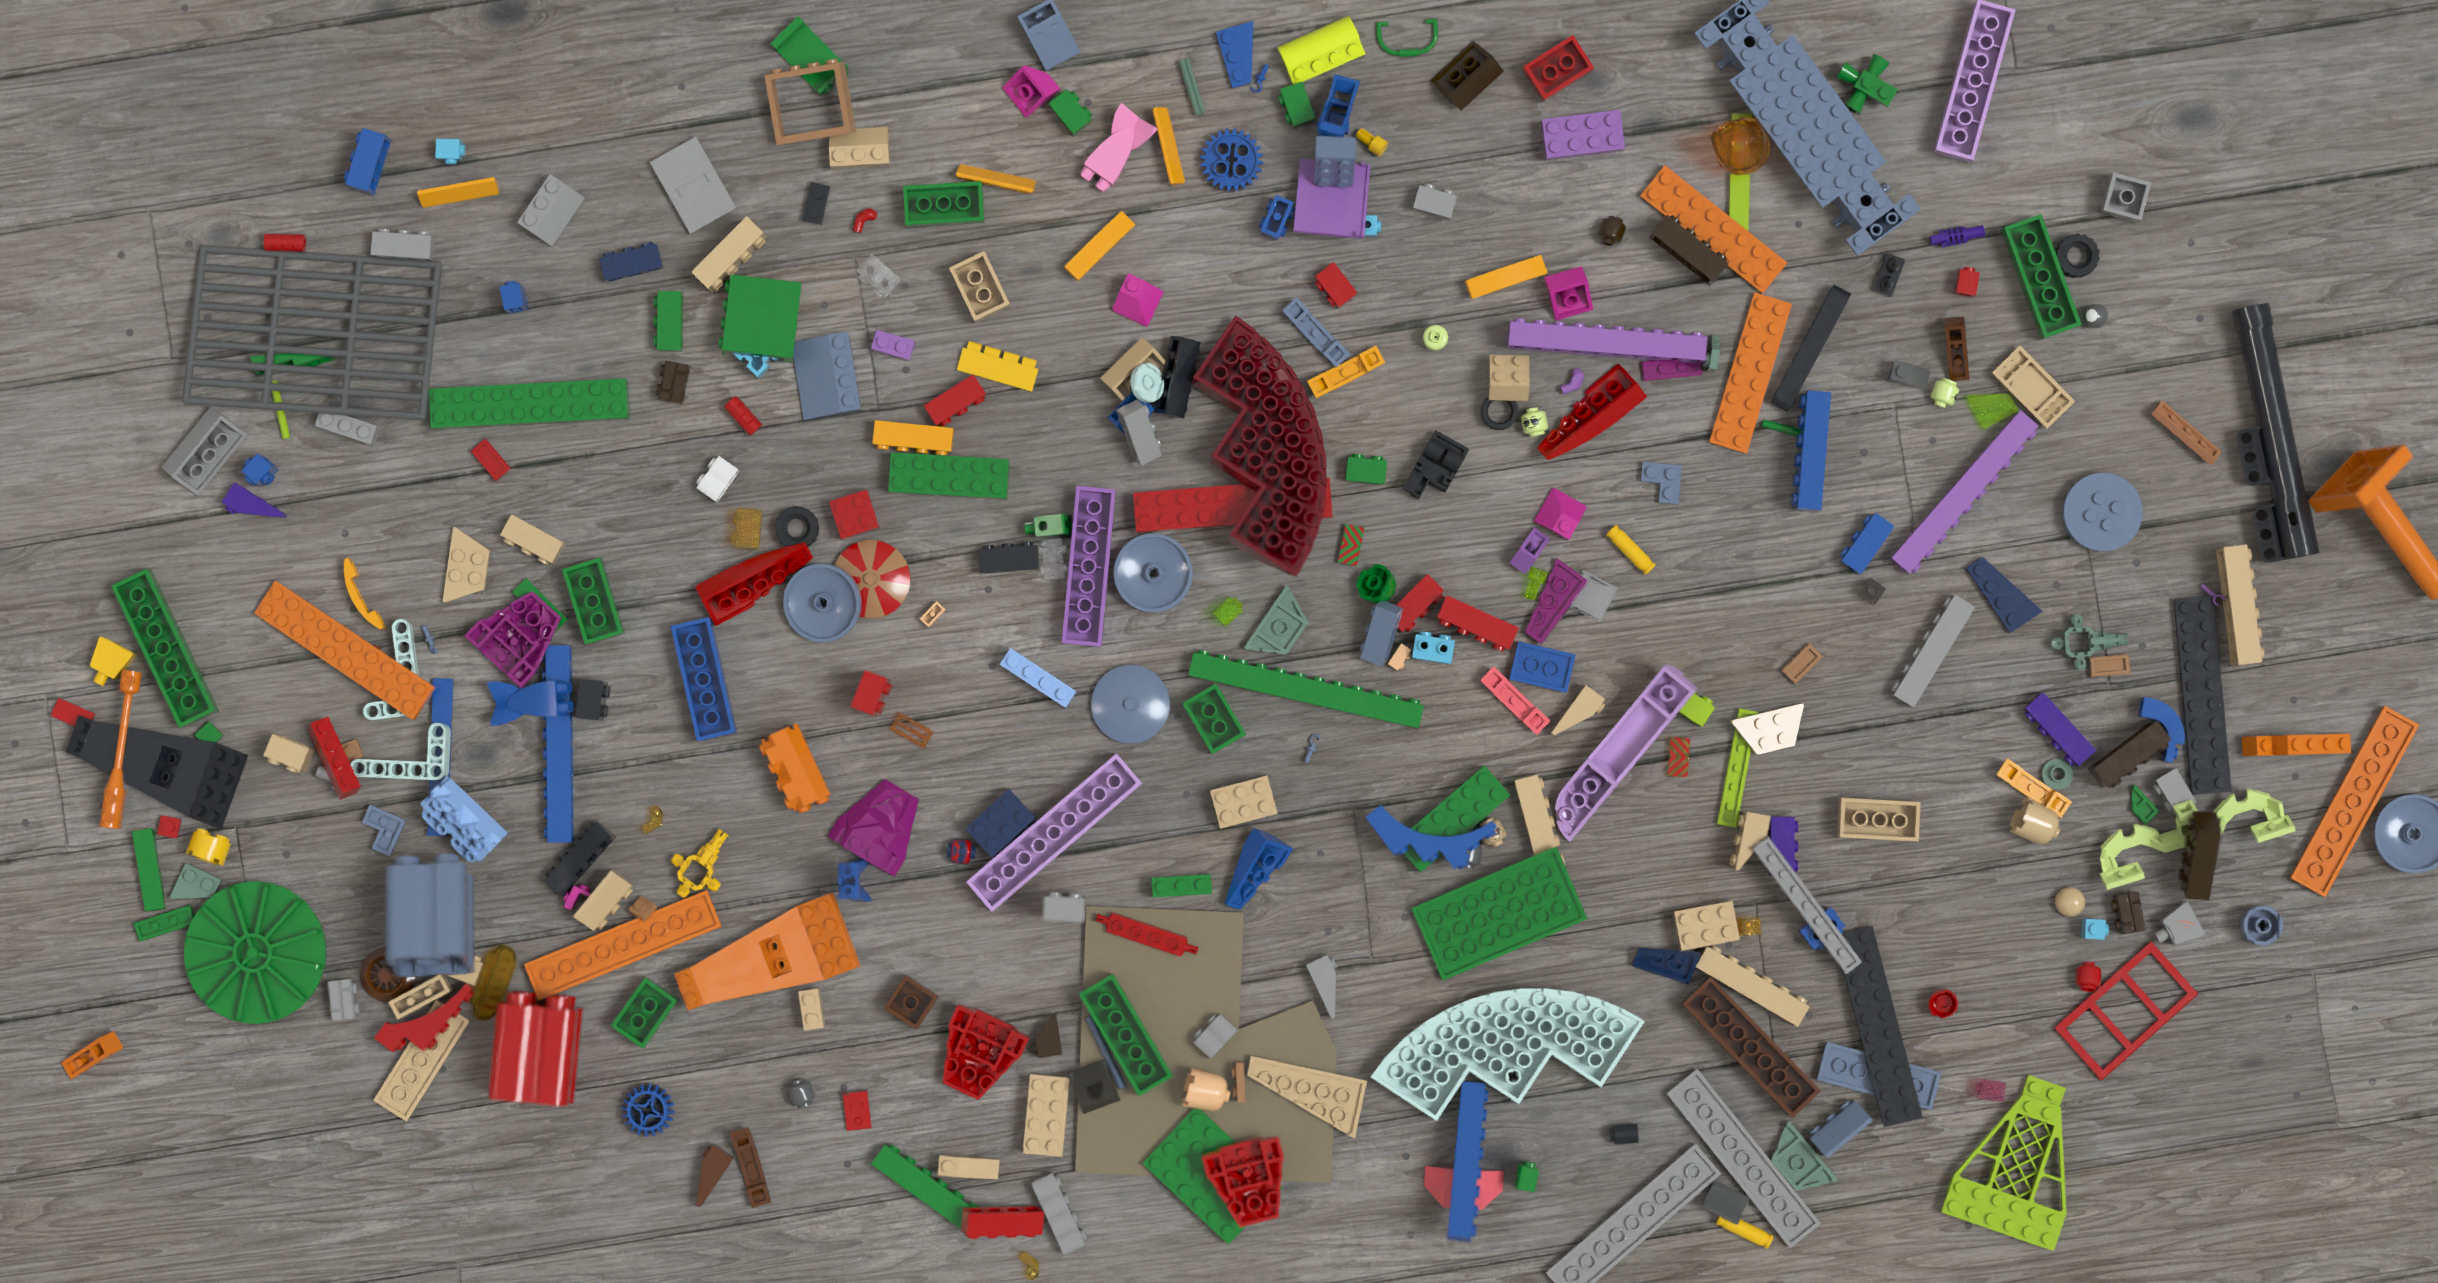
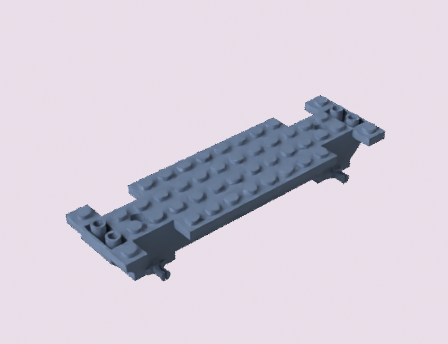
[1694,0,1921,256]

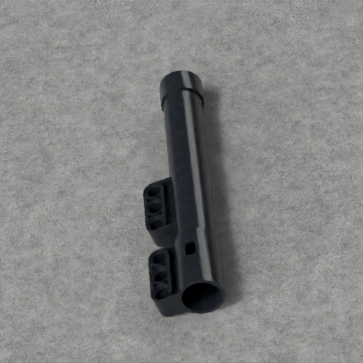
[2232,303,2320,563]

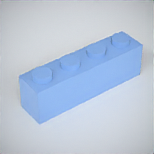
[1000,648,1077,708]

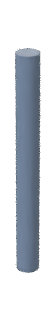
[1085,1016,1126,1090]

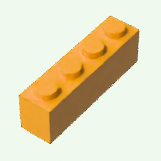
[873,420,954,456]

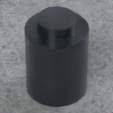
[1609,1123,1639,1145]

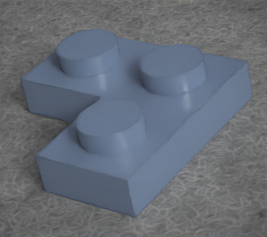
[1640,462,1682,505]
[362,804,407,856]

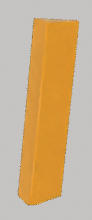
[1152,107,1185,187]
[956,164,1036,195]
[417,177,499,208]

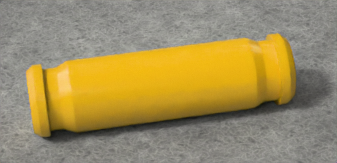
[1606,525,1656,575]
[1716,1216,1773,1249]

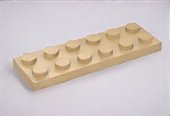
[373,1000,471,1122]

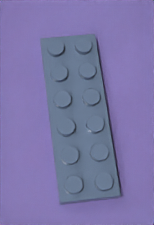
[1816,1042,1942,1110]

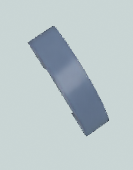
[1282,297,1350,368]

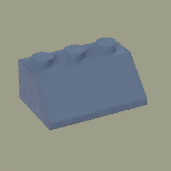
[1808,1100,1873,1158]

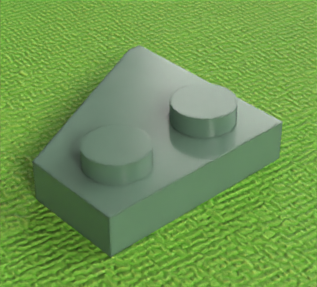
[170,863,223,899]

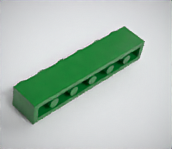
[871,1143,979,1229]

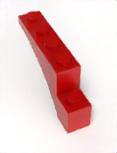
[374,983,475,1053]

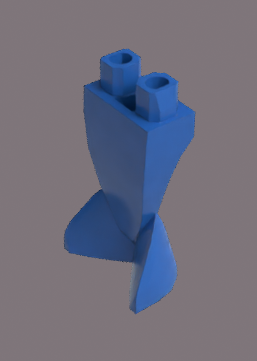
[487,680,574,726]
[838,858,872,902]

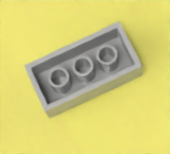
[1043,892,1086,922]

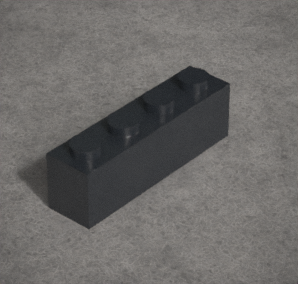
[1154,336,1201,419]

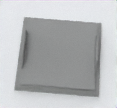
[1570,570,1618,623]

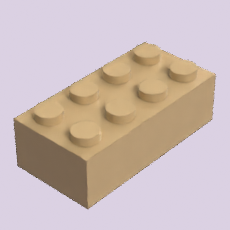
[692,216,767,292]
[1837,798,1921,842]
[1023,1073,1070,1157]

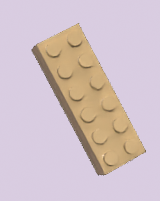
[2216,545,2264,666]

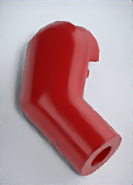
[852,208,877,233]

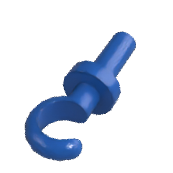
[1251,64,1269,93]

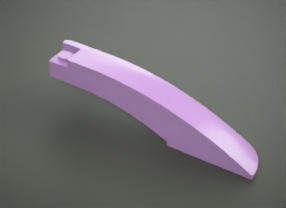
[1555,665,1698,842]

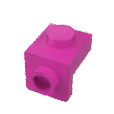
[563,884,592,910]

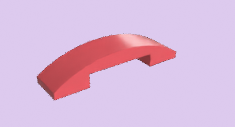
[1480,666,1550,735]

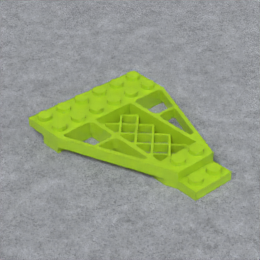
[1940,1075,2067,1251]

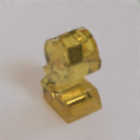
[1737,916,1762,936]

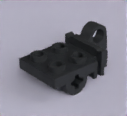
[1403,430,1469,500]

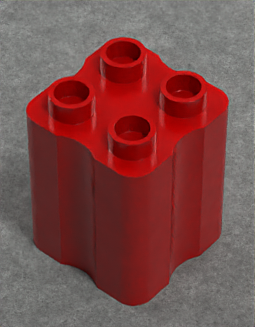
[488,991,584,1106]

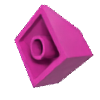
[1544,266,1593,321]

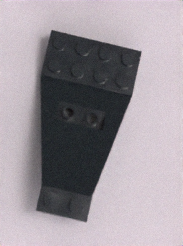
[66,715,248,830]

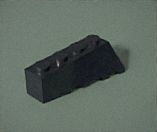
[544,821,616,896]

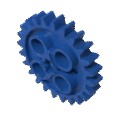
[1200,128,1263,192]

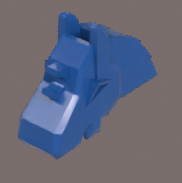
[1315,74,1361,137]

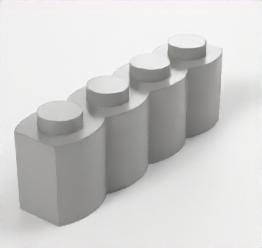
[1031,1172,1087,1255]

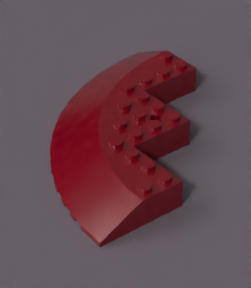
[1192,315,1327,577]

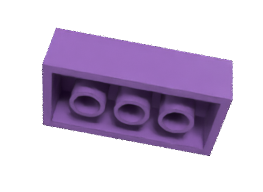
[1541,110,1625,161]

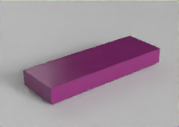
[1641,358,1702,382]

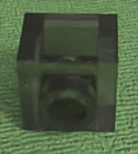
[1858,577,1886,605]

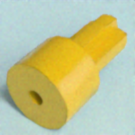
[1356,128,1389,157]

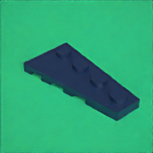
[1966,557,2043,633]

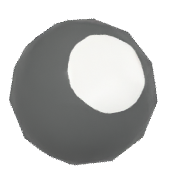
[2083,304,2108,328]

